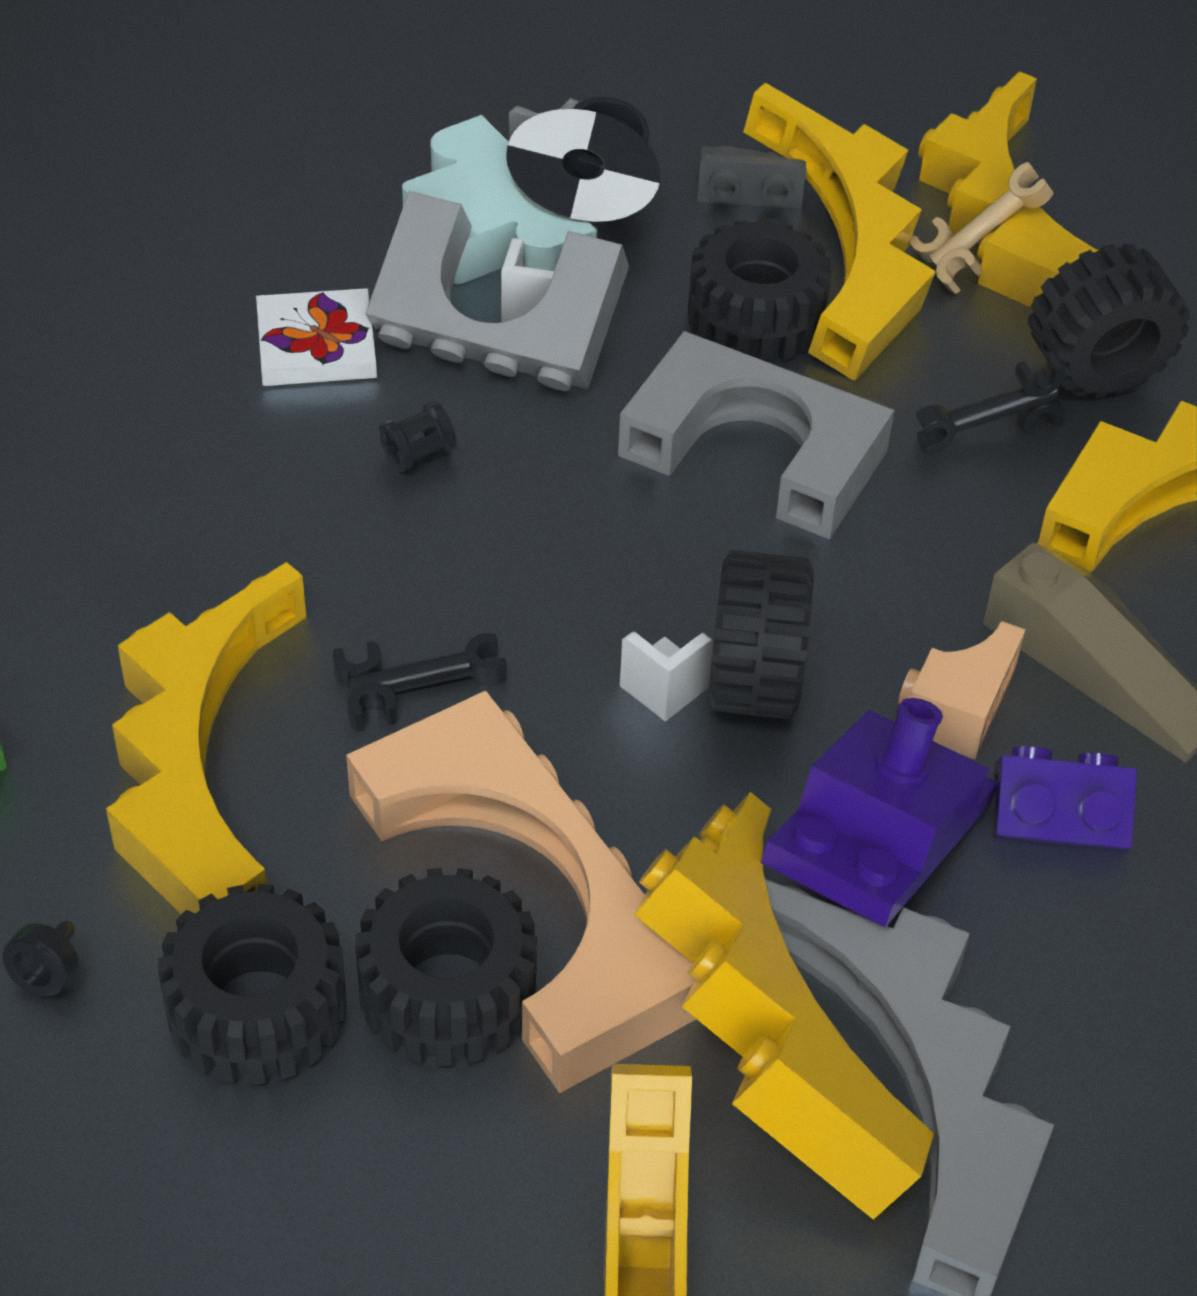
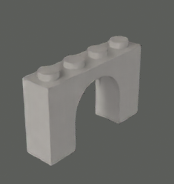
[365,191,629,391]
[618,331,894,540]

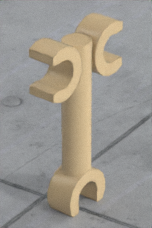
[910,162,1054,295]

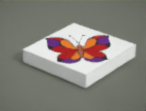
[256,288,377,386]

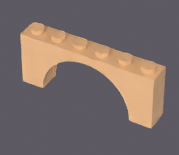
[346,691,697,1094]

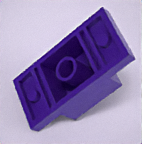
[760,698,997,928]

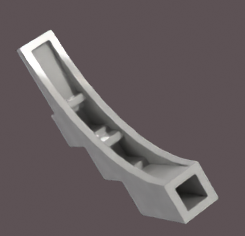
[765,879,1054,1296]

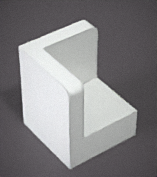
[501,238,554,322]
[619,632,714,722]

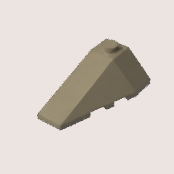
[983,542,1197,763]

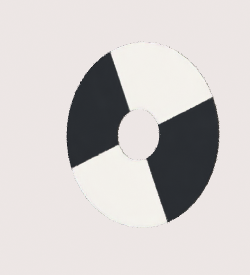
[506,109,660,222]

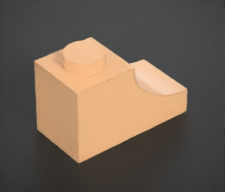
[898,621,1026,759]

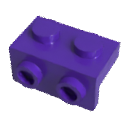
[993,746,1137,851]

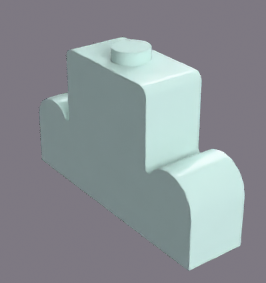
[402,115,597,284]

